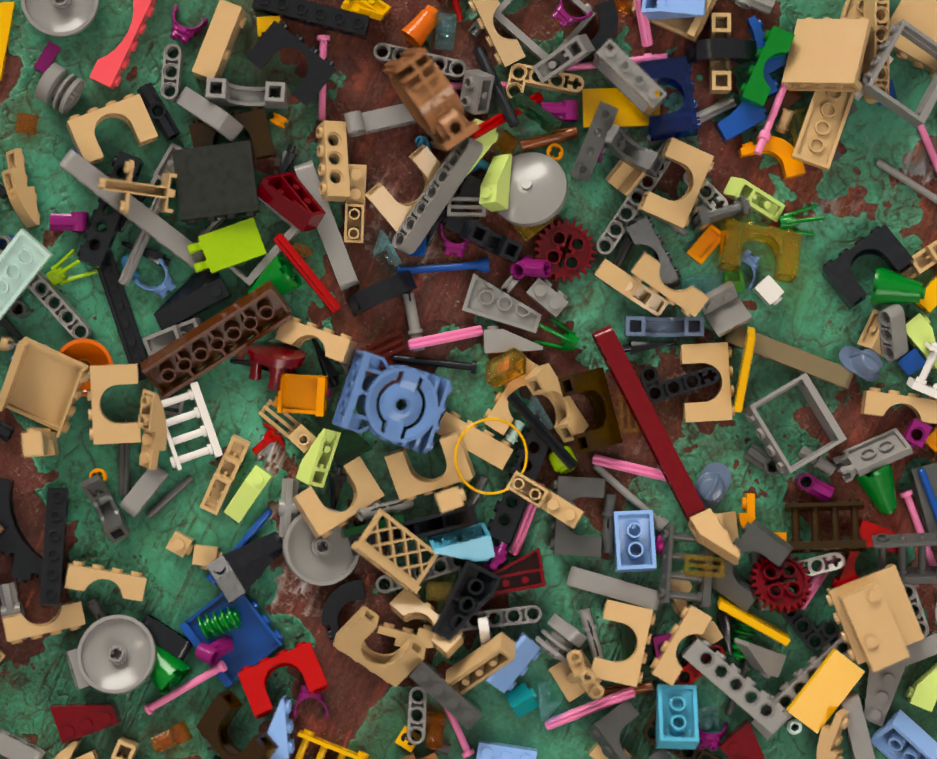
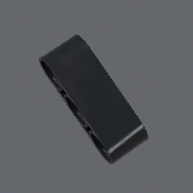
[141,614,193,660]

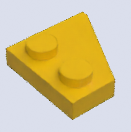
[340,0,391,21]

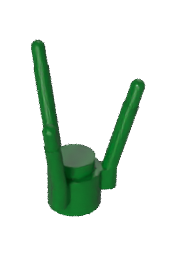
[779,205,826,236]
[534,317,579,352]

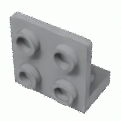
[701,280,752,337]

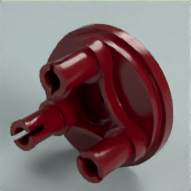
[247,342,306,391]

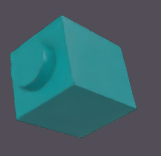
[505,682,539,718]

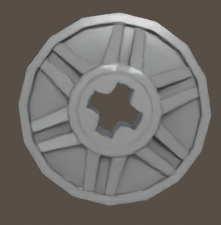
[35,63,85,115]
[535,613,587,664]

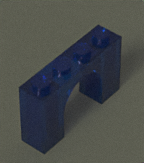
[640,56,701,141]

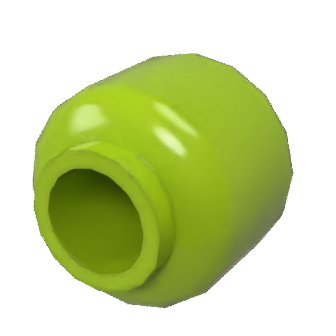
[548,444,577,474]

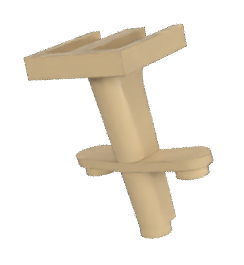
[98,160,177,215]
[548,648,604,702]

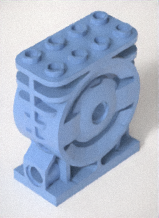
[332,349,452,454]

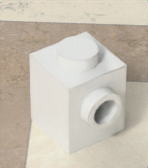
[752,275,784,306]

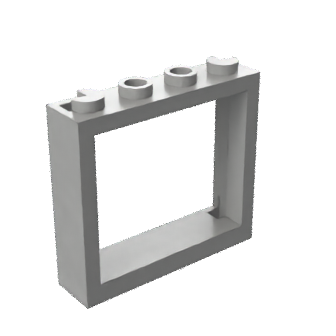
[493,0,596,61]
[861,20,937,127]
[592,39,667,118]
[197,197,300,287]
[743,373,847,476]

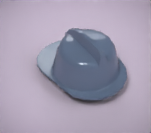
[839,346,883,381]
[694,462,731,507]

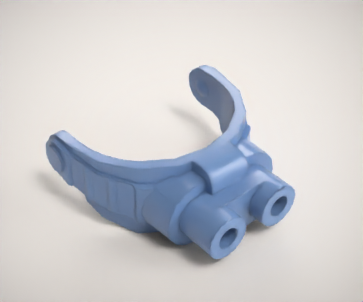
[721,248,761,290]
[134,258,176,299]

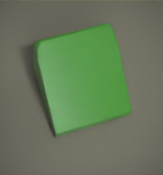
[723,269,745,293]

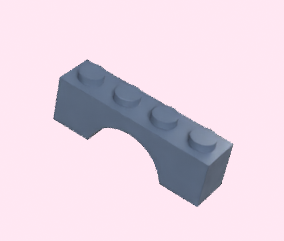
[624,316,704,337]

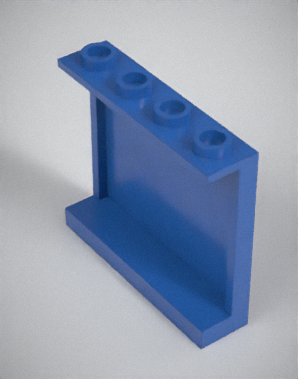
[179,593,284,688]

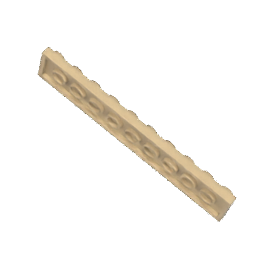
[791,0,864,171]

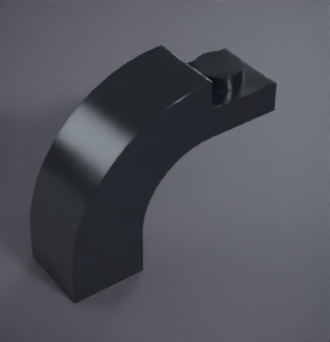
[590,0,618,56]
[686,38,756,64]
[346,270,417,317]
[322,578,366,643]

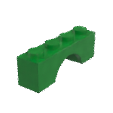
[739,26,795,109]

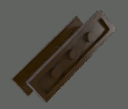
[785,499,867,554]

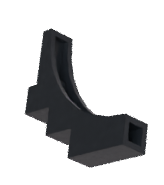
[0,478,66,583]
[348,505,478,556]

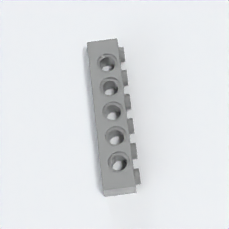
[681,637,788,734]

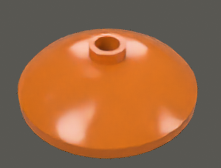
[59,338,113,396]

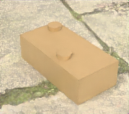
[192,0,247,82]
[838,581,910,673]

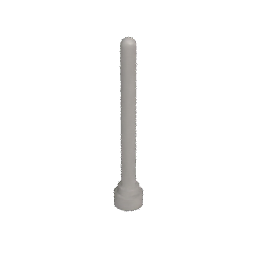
[875,159,937,204]
[593,464,669,532]

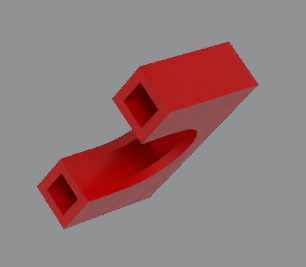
[830,519,898,589]
[237,641,329,719]

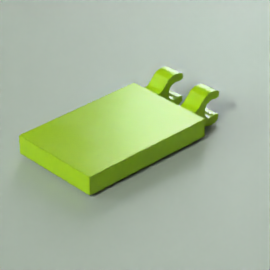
[187,217,267,274]

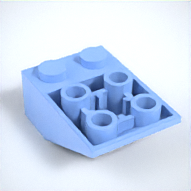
[641,0,706,20]
[267,695,295,759]

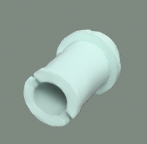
[504,419,525,445]
[785,718,802,735]

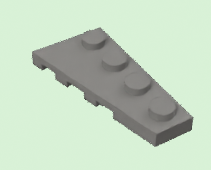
[462,273,542,334]
[864,654,910,727]

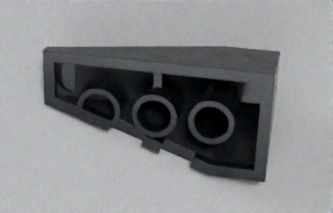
[154,269,232,330]
[206,531,283,604]
[432,559,502,640]

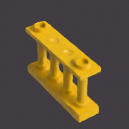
[295,729,372,759]

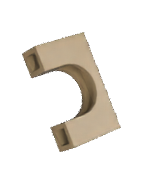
[66,93,158,165]
[637,137,714,228]
[365,144,442,232]
[679,342,735,423]
[86,363,142,445]
[384,430,475,501]
[291,456,385,539]
[590,599,656,687]
[333,605,426,687]

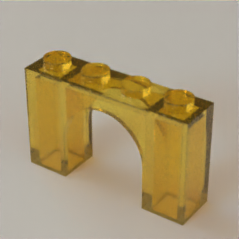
[717,219,802,283]

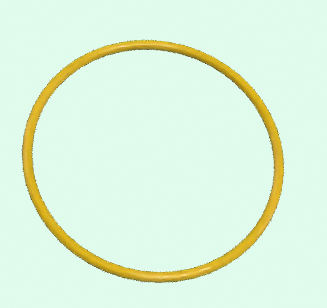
[454,418,528,495]

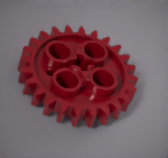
[534,219,597,283]
[748,553,812,614]

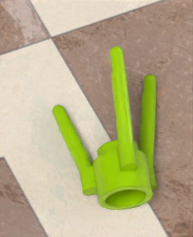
[46,249,98,286]

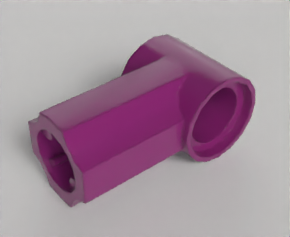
[541,100,579,122]
[49,212,89,233]
[510,255,552,279]
[794,472,834,502]
[195,635,234,666]

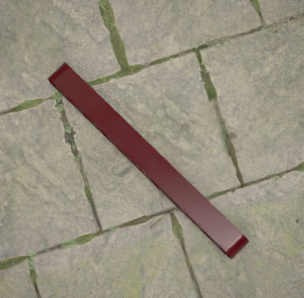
[592,325,706,522]

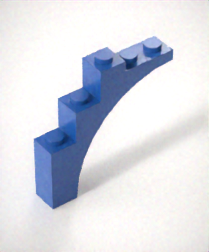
[715,15,788,143]

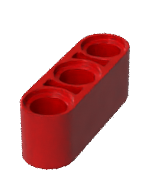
[676,643,725,685]

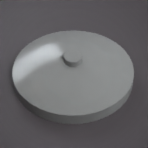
[21,0,100,37]
[497,152,568,227]
[283,508,360,586]
[77,615,157,694]

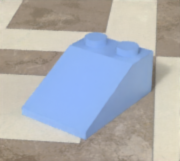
[614,510,657,573]

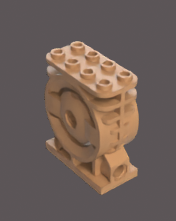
[383,47,480,151]

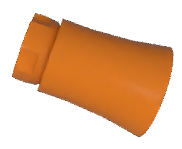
[400,4,442,48]

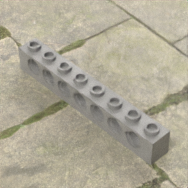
[749,628,851,740]

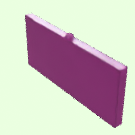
[34,41,61,73]

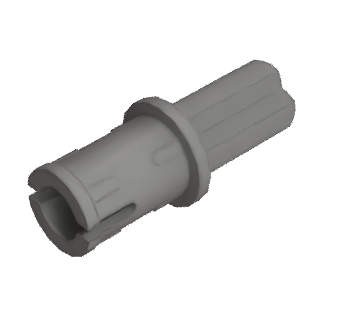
[799,446,837,476]

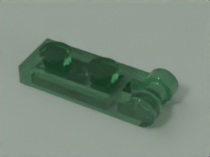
[509,92,562,134]

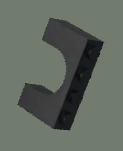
[246,20,336,107]
[822,224,914,310]

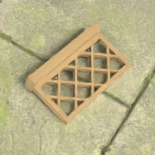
[350,509,439,594]

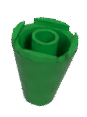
[248,255,302,296]
[870,266,926,305]
[854,463,897,515]
[150,645,191,695]

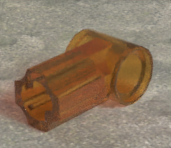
[426,711,445,750]
[150,720,193,754]

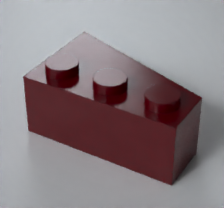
[257,171,326,232]
[493,548,546,596]
[50,702,122,744]
[719,719,765,759]

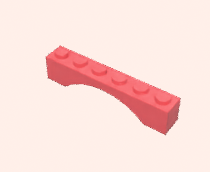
[89,0,156,91]

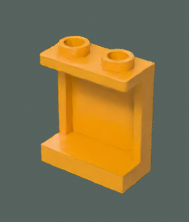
[274,373,329,417]

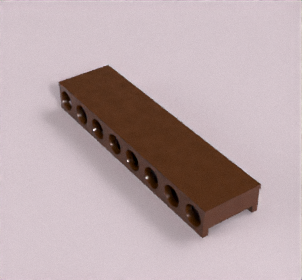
[140,280,293,399]

